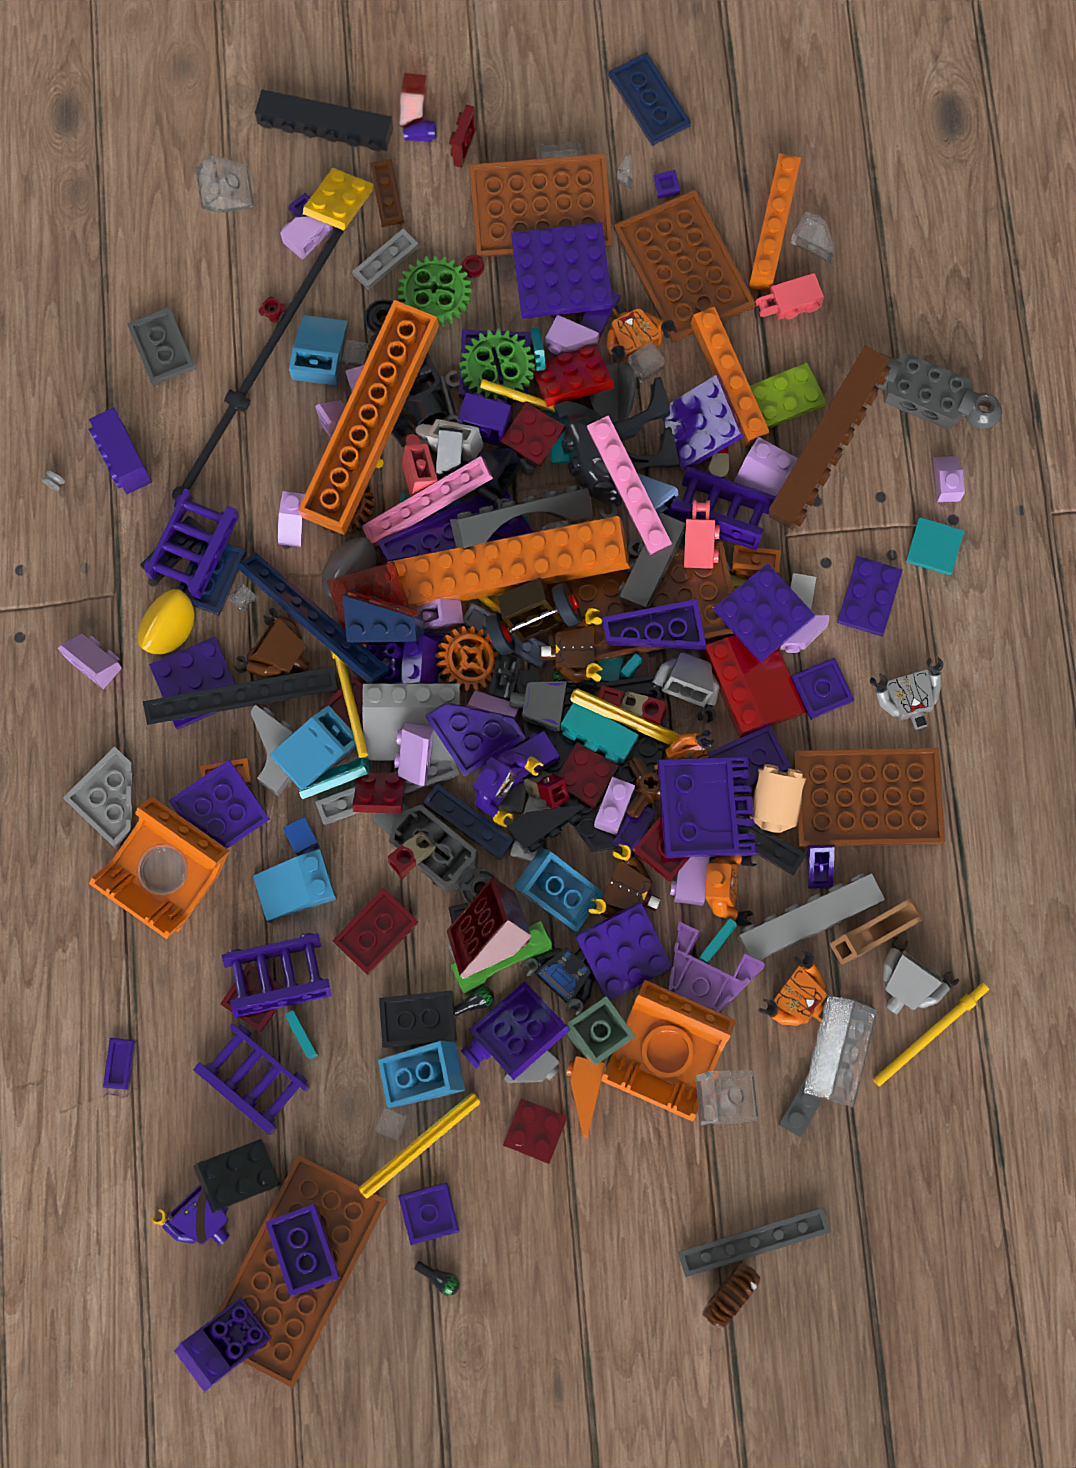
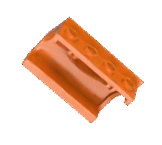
[601,980,736,1122]

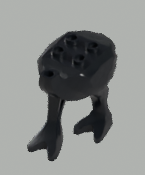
[554,377,680,502]

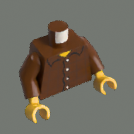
[541,608,603,683]
[589,844,661,918]

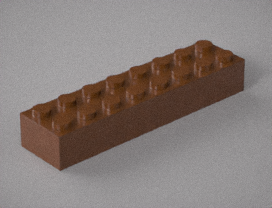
[769,345,891,530]

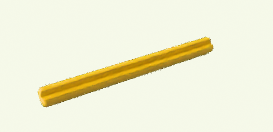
[571,689,680,745]
[359,1093,480,1198]

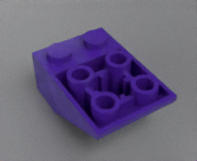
[363,636,440,684]
[174,1297,272,1393]

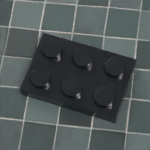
[379,990,457,1048]
[193,1139,281,1213]

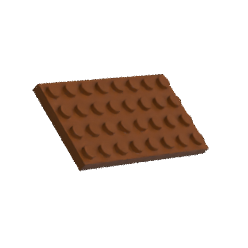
[547,541,735,670]
[216,1155,388,1388]

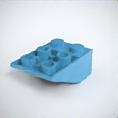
[289,315,348,386]
[270,705,356,790]

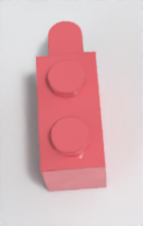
[755,273,824,320]
[401,434,438,497]
[684,500,720,568]

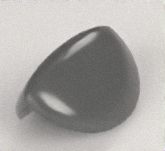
[588,362,635,422]
[322,536,378,601]

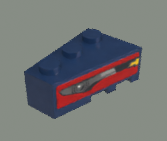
[342,589,424,642]

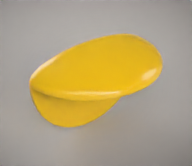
[137,589,195,654]

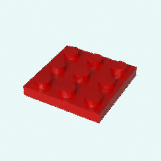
[531,345,614,407]

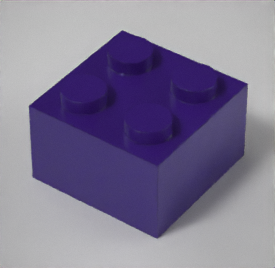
[458,393,512,447]

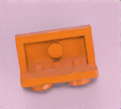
[731,545,781,579]

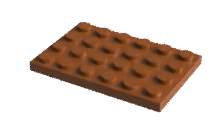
[469,154,613,257]
[614,190,755,343]
[793,748,945,847]

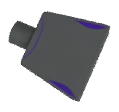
[509,681,566,732]

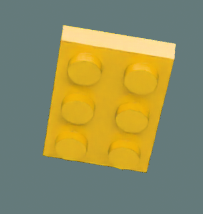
[303,168,373,230]

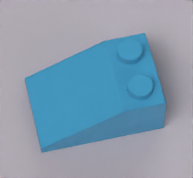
[513,848,604,933]
[253,849,337,922]
[378,1041,465,1109]

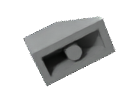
[504,1051,559,1083]

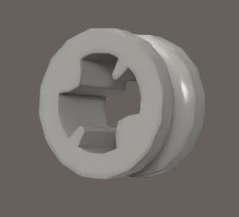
[41,470,65,492]

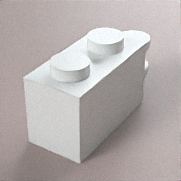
[416,419,484,462]

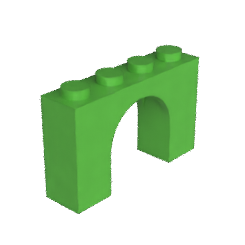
[451,921,552,994]

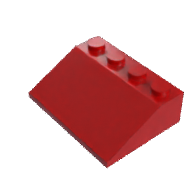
[703,635,806,738]

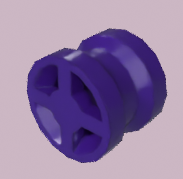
[460,1038,491,1069]

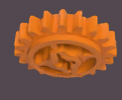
[435,626,499,692]

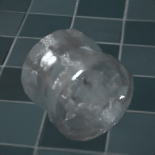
[227,583,257,612]

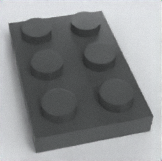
[127,307,196,386]

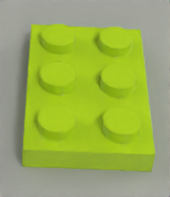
[750,363,826,429]

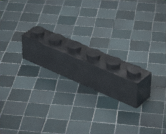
[255,89,393,151]

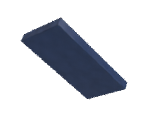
[608,52,691,146]

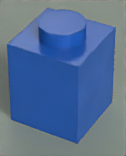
[283,817,320,856]

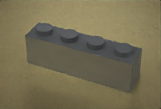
[618,512,686,610]

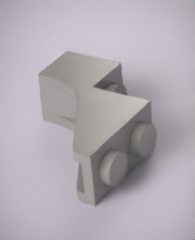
[251,705,293,797]

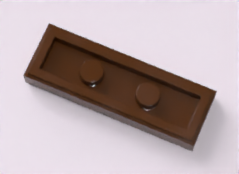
[369,159,404,227]

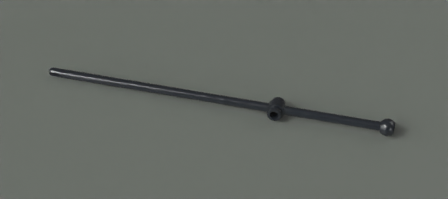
[172,227,345,500]

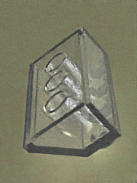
[804,995,878,1108]

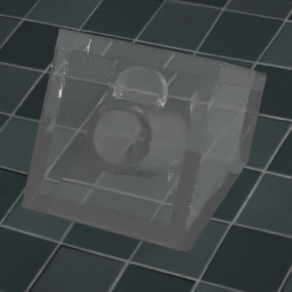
[195,155,254,213]

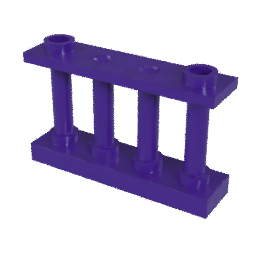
[669,466,776,551]
[144,488,239,599]
[222,933,332,1018]
[193,1024,310,1135]

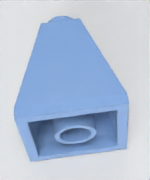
[638,474,680,516]

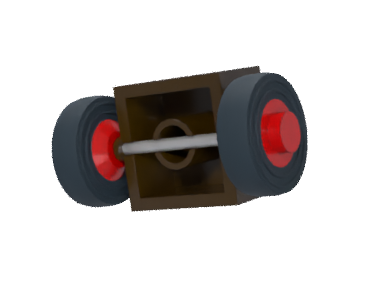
[485,578,582,655]

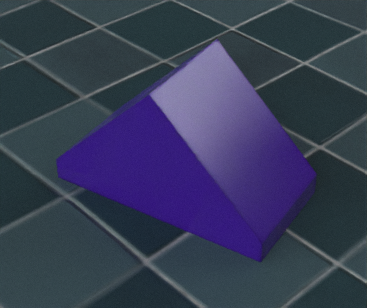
[806,845,835,888]

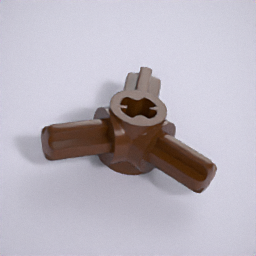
[626,757,660,818]

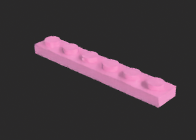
[587,416,672,555]
[362,456,493,547]

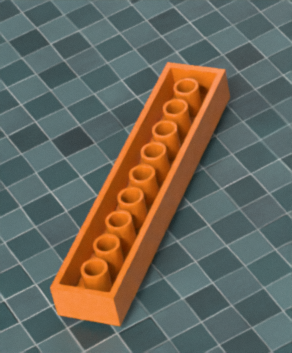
[298,300,439,535]
[387,516,630,609]

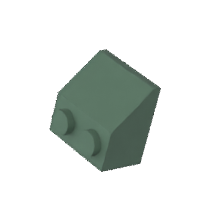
[566,996,636,1065]

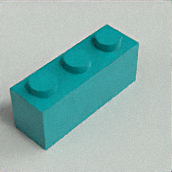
[561,702,638,764]

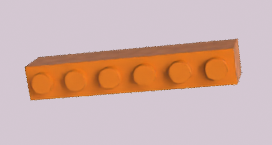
[749,153,801,292]
[690,306,770,448]

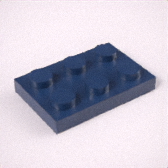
[178,540,246,616]

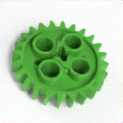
[397,255,472,327]
[460,329,535,402]

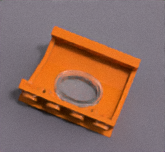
[89,796,229,939]

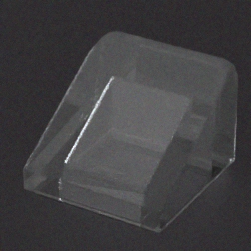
[617,153,633,189]

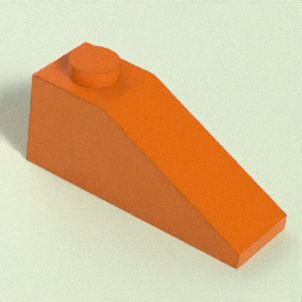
[566,1056,605,1138]

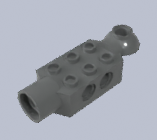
[878,353,1002,430]
[374,802,499,904]

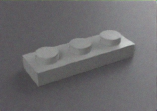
[352,229,419,290]

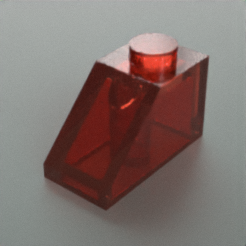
[400,73,428,127]

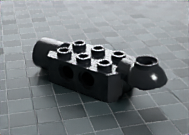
[364,299,447,426]

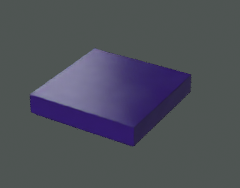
[791,658,854,720]
[398,1182,460,1245]

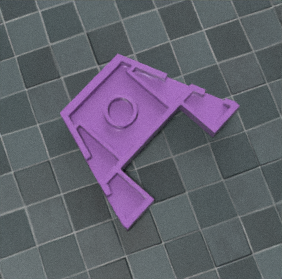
[669,921,766,1013]

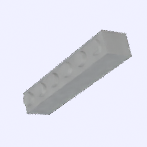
[738,873,885,961]

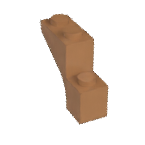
[830,898,925,965]

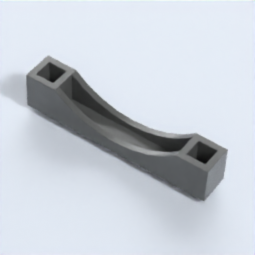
[450,484,594,548]

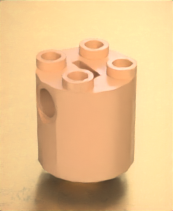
[749,764,806,833]

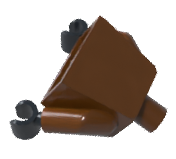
[233,608,310,677]

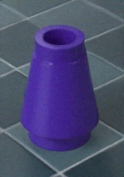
[403,119,437,142]

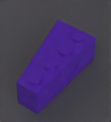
[602,599,706,650]

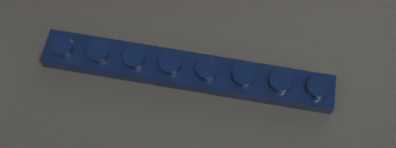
[238,553,389,684]

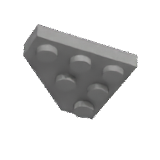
[63,746,133,848]

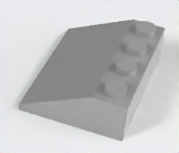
[362,684,461,761]

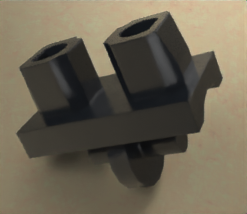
[489,653,521,700]

